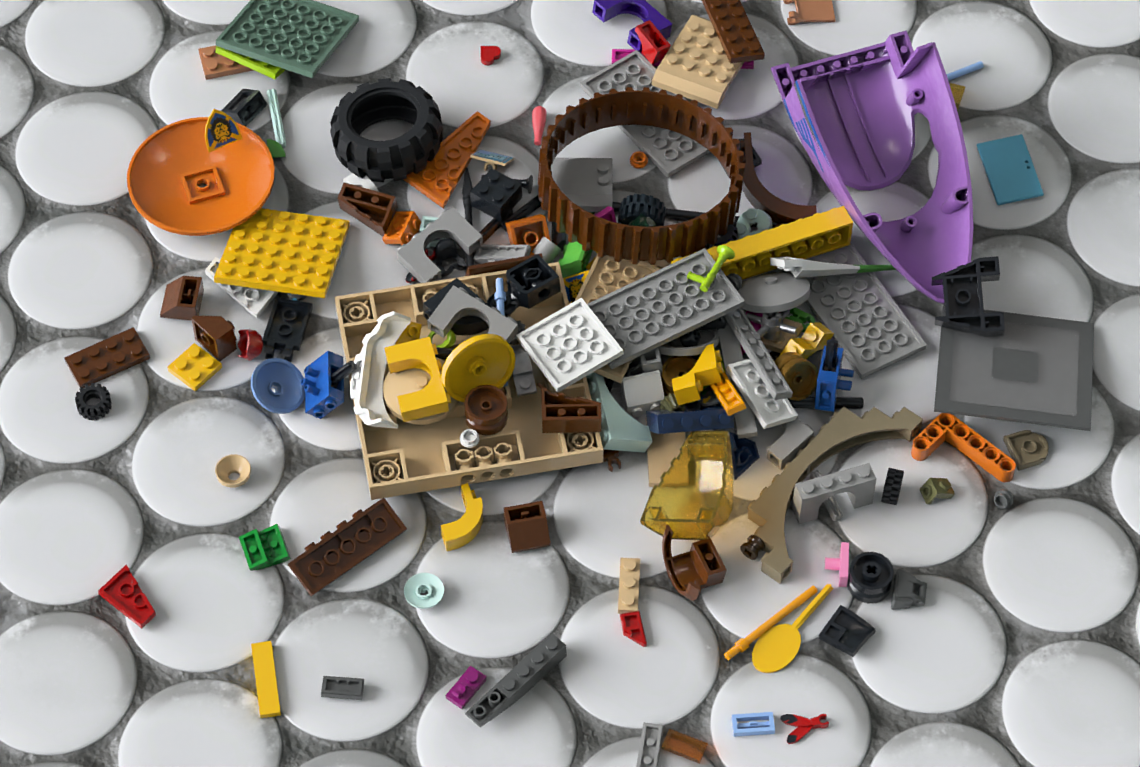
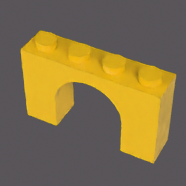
[384,337,451,422]

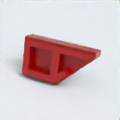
[620,611,647,647]

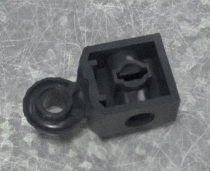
[487,254,561,317]

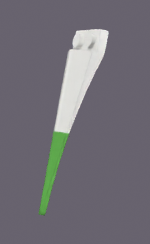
[770,256,896,278]

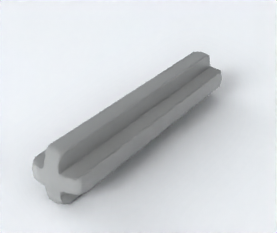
[810,470,843,521]

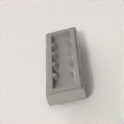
[474,245,531,263]

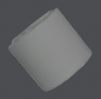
[532,236,561,264]

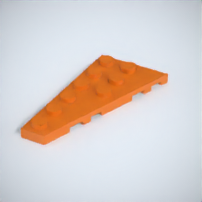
[403,111,491,209]

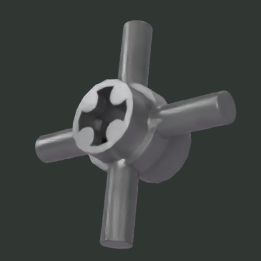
[746,310,799,340]

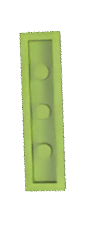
[215,46,285,79]

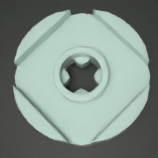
[736,208,773,239]

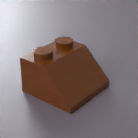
[191,315,237,362]

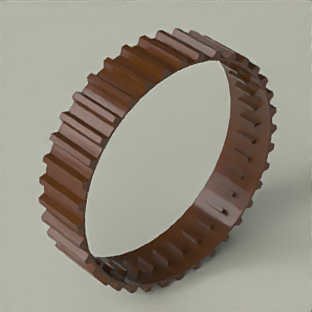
[538,87,745,265]

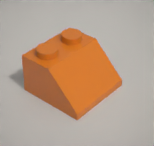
[505,214,551,255]

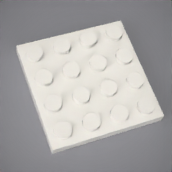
[516,298,624,392]

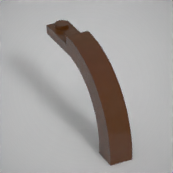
[740,132,817,225]

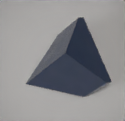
[727,432,760,480]

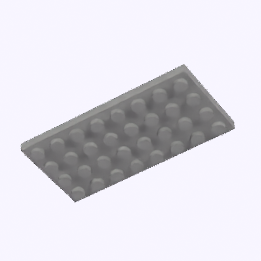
[580,50,710,178]
[783,242,927,379]
[587,248,745,370]

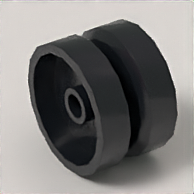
[847,552,894,604]

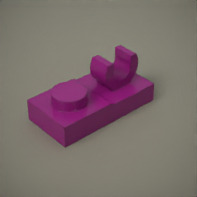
[445,666,487,709]

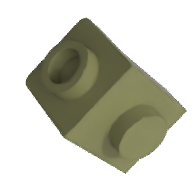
[920,478,955,504]

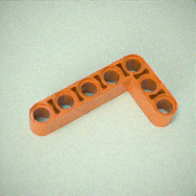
[911,413,1016,483]

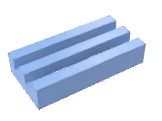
[731,712,775,737]

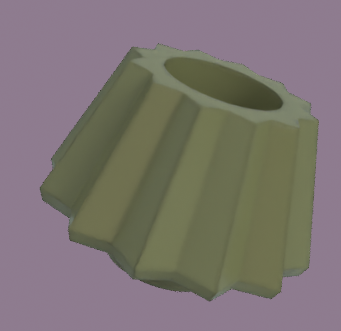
[659,393,685,412]

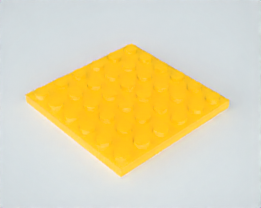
[214,208,350,298]

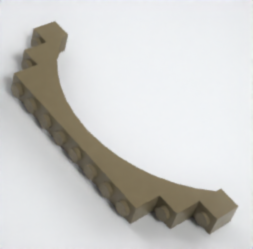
[747,407,923,584]

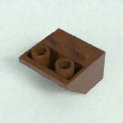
[160,276,204,320]
[503,501,551,553]

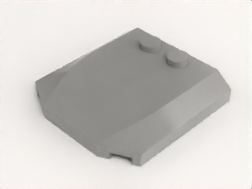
[539,158,612,212]

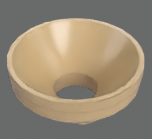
[215,454,251,488]

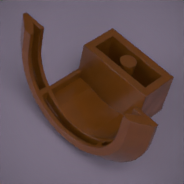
[662,524,727,601]

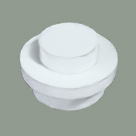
[460,429,480,448]

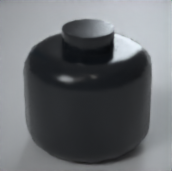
[679,330,701,347]

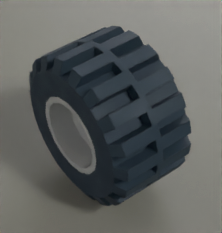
[618,194,666,227]

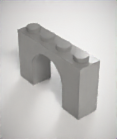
[397,207,483,283]
[427,285,518,344]
[731,414,814,470]
[792,463,876,524]

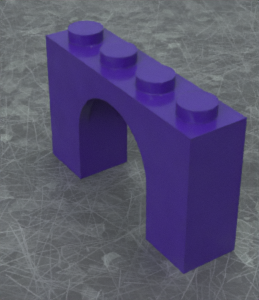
[592,0,672,53]

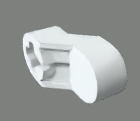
[343,173,378,192]

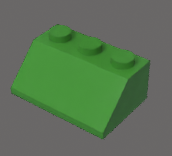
[559,242,593,278]

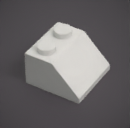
[621,370,664,417]

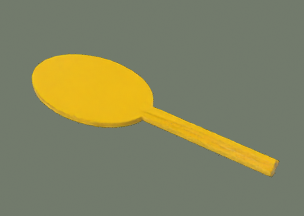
[752,584,834,673]

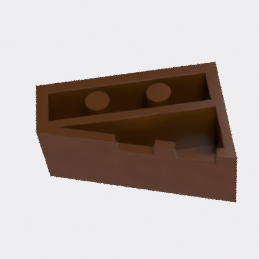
[337,183,398,236]
[541,387,602,433]

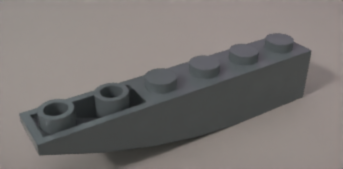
[465,633,567,727]

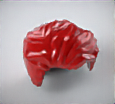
[238,329,264,361]

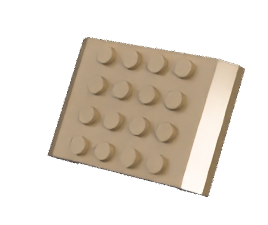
[652,15,759,109]

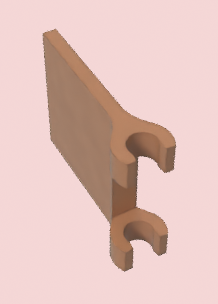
[784,0,835,25]

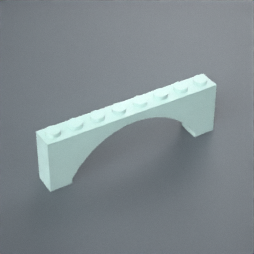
[586,372,653,453]

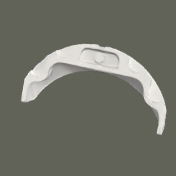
[350,311,411,429]

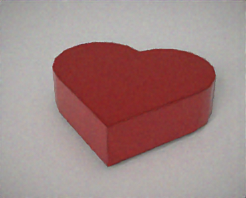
[481,46,501,66]

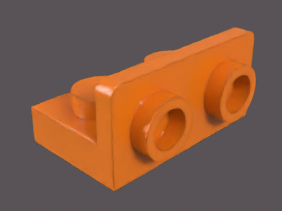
[382,211,421,245]

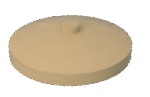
[383,357,459,425]

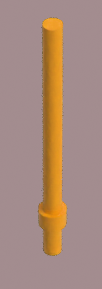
[724,586,818,660]

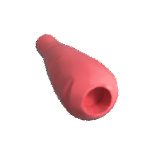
[532,106,547,146]

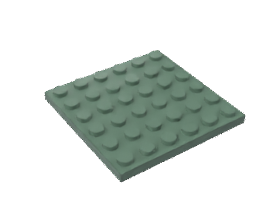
[216,0,359,78]

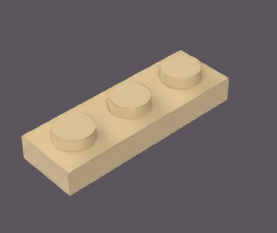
[618,558,640,614]

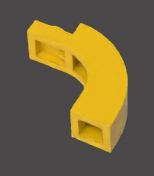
[441,483,483,551]

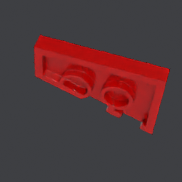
[98,564,156,629]

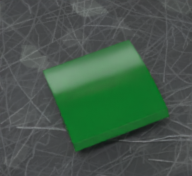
[239,524,291,571]

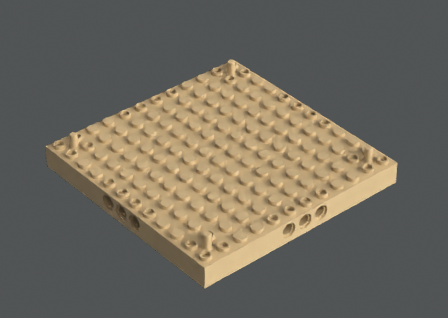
[335,262,603,500]

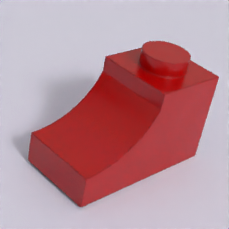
[635,20,671,64]

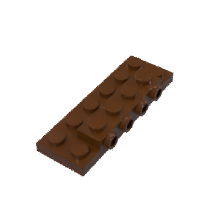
[288,497,407,597]

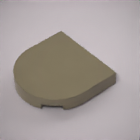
[1003,430,1049,471]

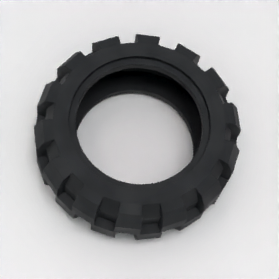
[330,78,443,182]

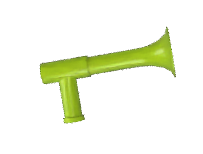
[687,245,735,292]

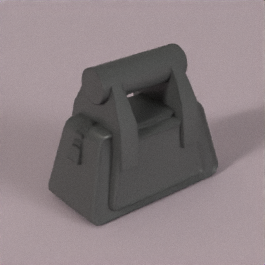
[891,569,927,610]

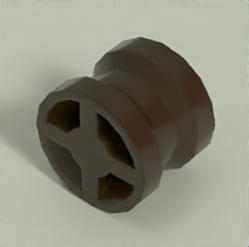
[740,535,765,560]

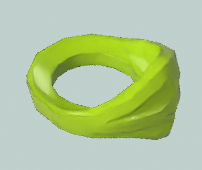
[428,329,456,348]

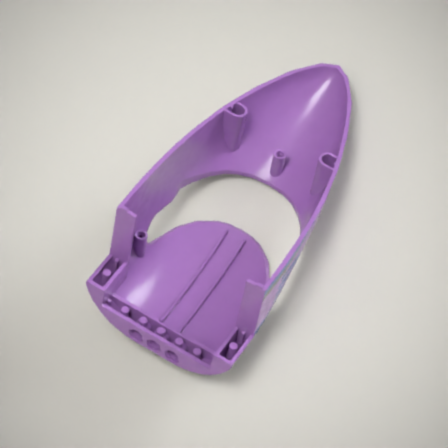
[771,30,974,304]

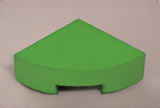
[267,139,286,158]

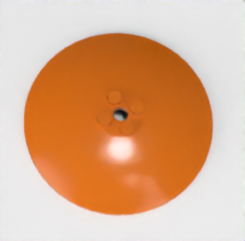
[127,117,275,236]

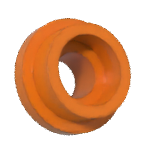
[630,151,648,169]

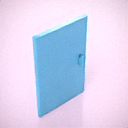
[977,134,1044,206]

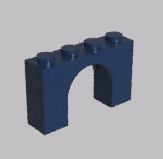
[646,405,734,434]

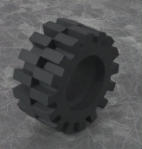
[75,383,112,420]
[881,468,904,505]

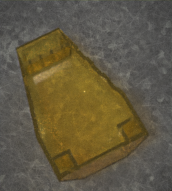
[640,431,733,540]

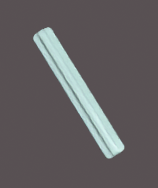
[267,89,286,148]

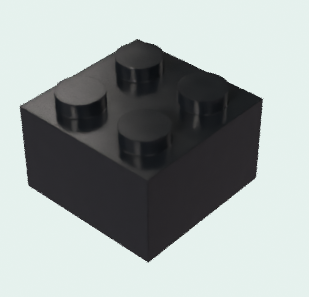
[470,168,522,222]

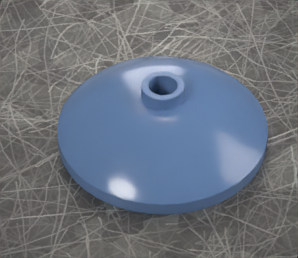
[251,358,305,414]

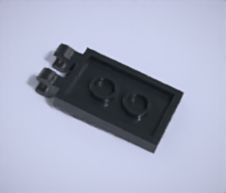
[262,298,313,362]

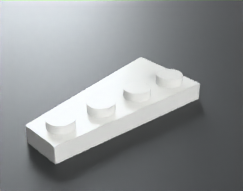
[205,257,278,319]

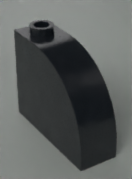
[423,278,491,336]

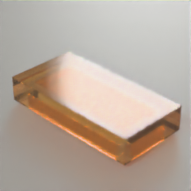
[661,729,708,764]

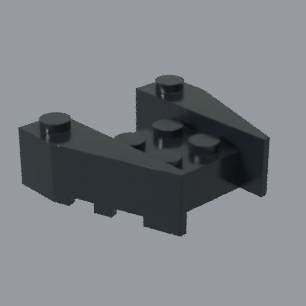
[931,256,1005,337]

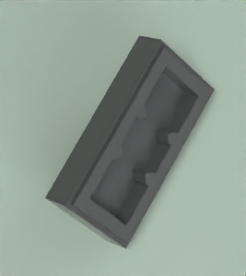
[321,676,364,700]

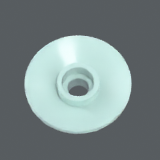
[404,573,444,609]

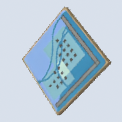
[470,149,514,171]

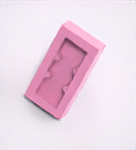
[824,542,849,587]

